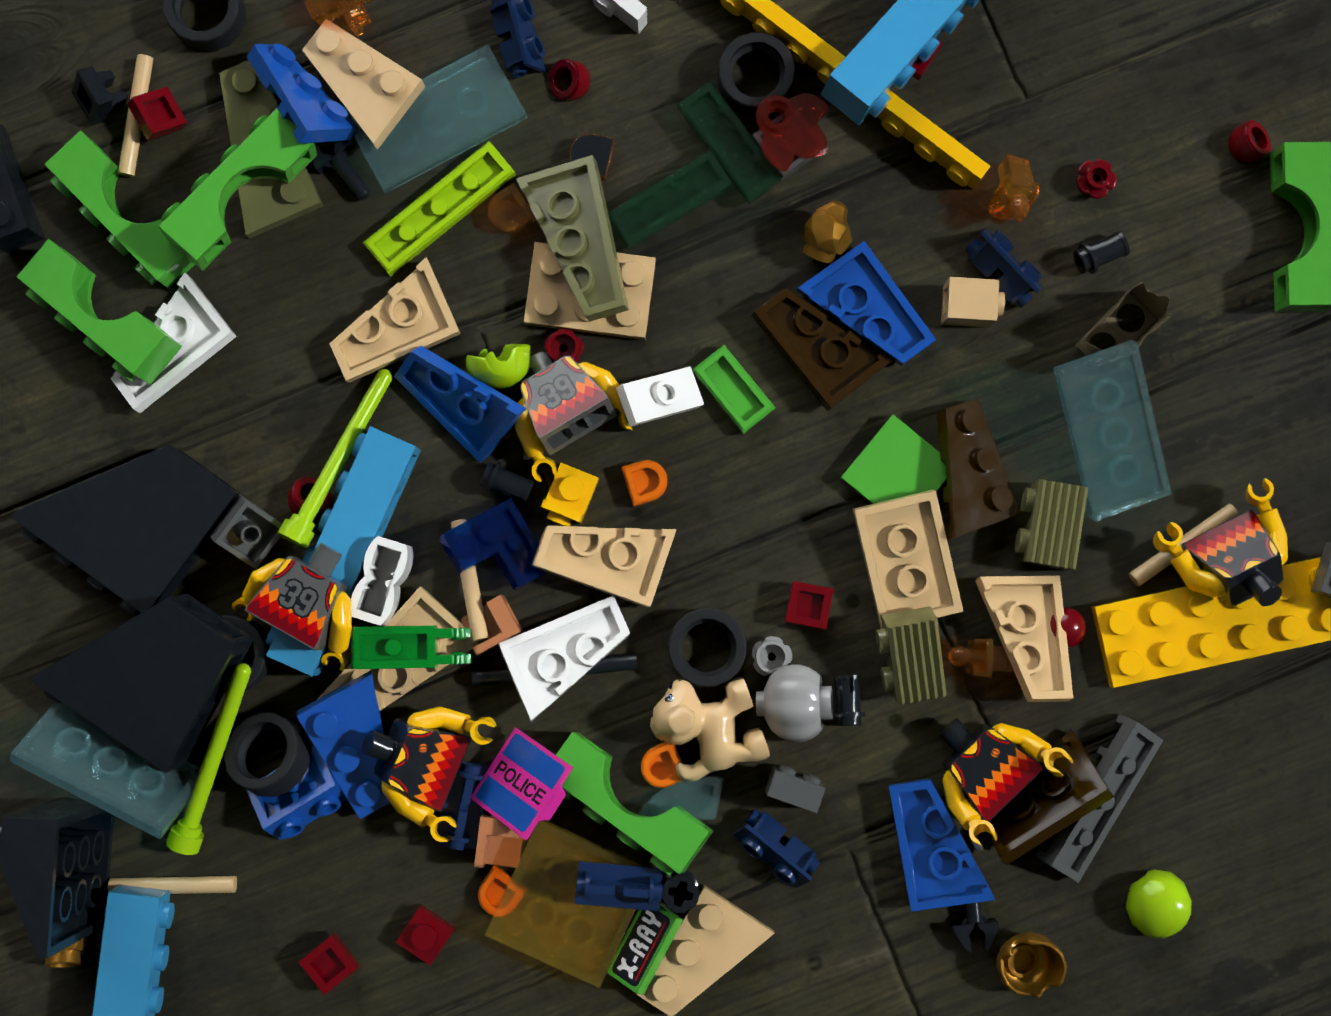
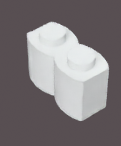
[351,536,414,626]

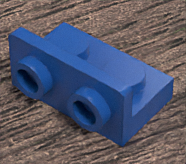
[246,746,348,840]

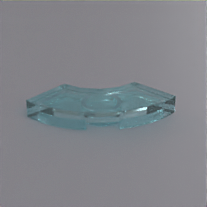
[637,776,724,847]

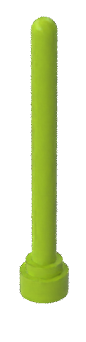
[277,369,393,549]
[166,663,251,855]

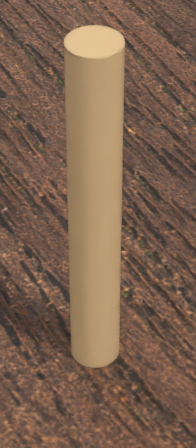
[118,54,154,177]
[1129,503,1239,587]
[451,519,489,643]
[108,876,237,894]

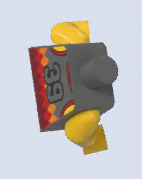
[515,352,633,482]
[232,542,352,671]

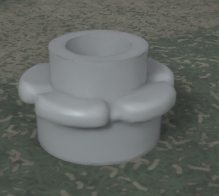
[751,636,792,676]

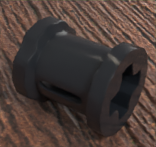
[662,870,699,913]

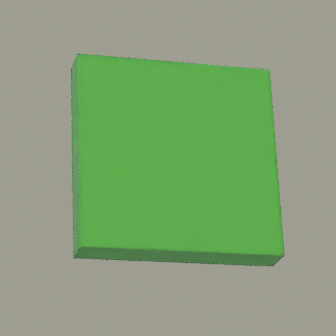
[840,415,947,504]

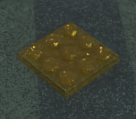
[485,820,646,988]

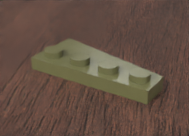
[219,60,323,239]
[516,155,629,322]

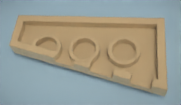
[317,587,482,711]

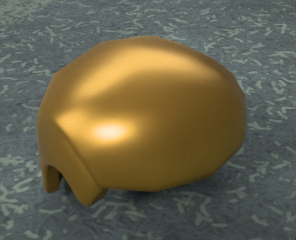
[996,932,1067,998]

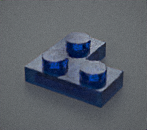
[438,498,548,591]

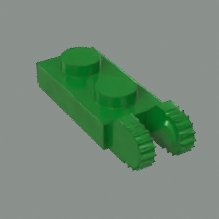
[351,625,471,669]

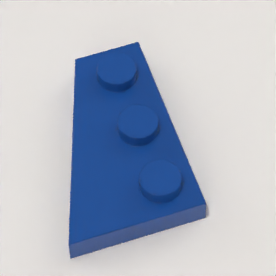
[247,44,358,144]
[797,241,936,366]
[394,346,526,463]
[296,670,390,819]
[889,778,995,912]

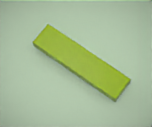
[363,141,516,277]

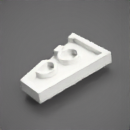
[111,272,237,413]
[498,595,630,722]

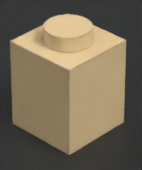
[941,277,1005,328]

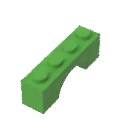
[159,108,317,271]
[45,130,195,289]
[1270,142,1331,313]
[17,239,183,385]
[556,732,713,875]

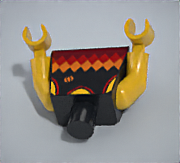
[1153,478,1288,606]
[362,706,496,842]
[939,718,1073,850]

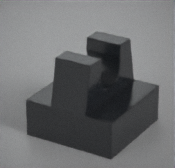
[71,66,127,126]

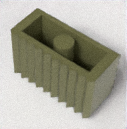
[1015,479,1088,571]
[876,606,947,705]

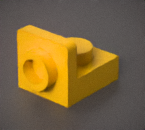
[541,463,599,526]

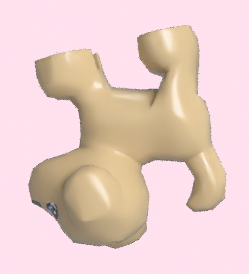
[650,676,770,782]

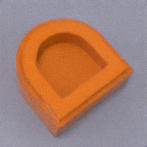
[621,460,667,507]
[641,741,683,788]
[478,865,528,916]

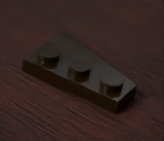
[751,288,892,411]
[937,398,1021,540]
[987,729,1114,865]

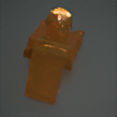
[305,0,374,36]
[986,154,1040,222]
[947,638,1014,677]

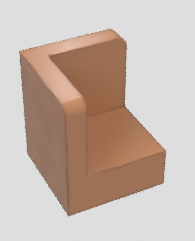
[461,595,524,656]
[474,812,523,868]

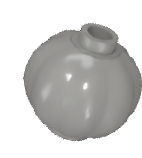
[756,664,833,742]

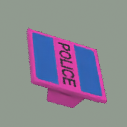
[471,727,573,840]

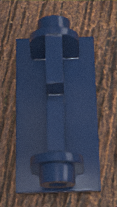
[489,0,546,78]
[965,228,1043,308]
[435,761,490,850]
[733,809,820,888]
[575,861,663,911]

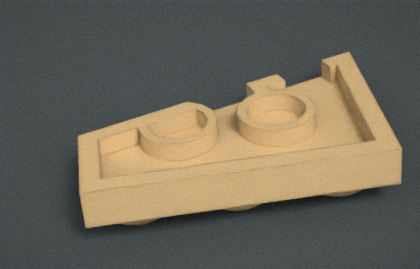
[302,19,425,150]
[329,257,461,383]
[532,526,677,608]
[975,576,1073,702]
[636,885,775,1016]

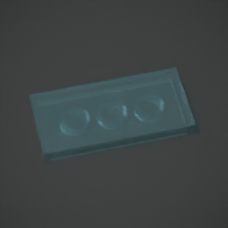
[350,44,527,194]
[1053,340,1172,521]
[10,702,201,839]

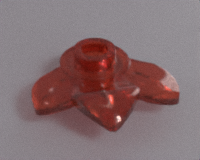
[756,93,829,172]

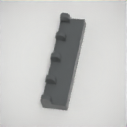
[1035,714,1164,883]

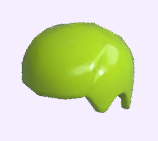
[466,344,531,389]
[1125,869,1192,939]

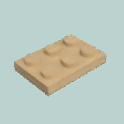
[524,242,656,340]
[853,489,963,629]

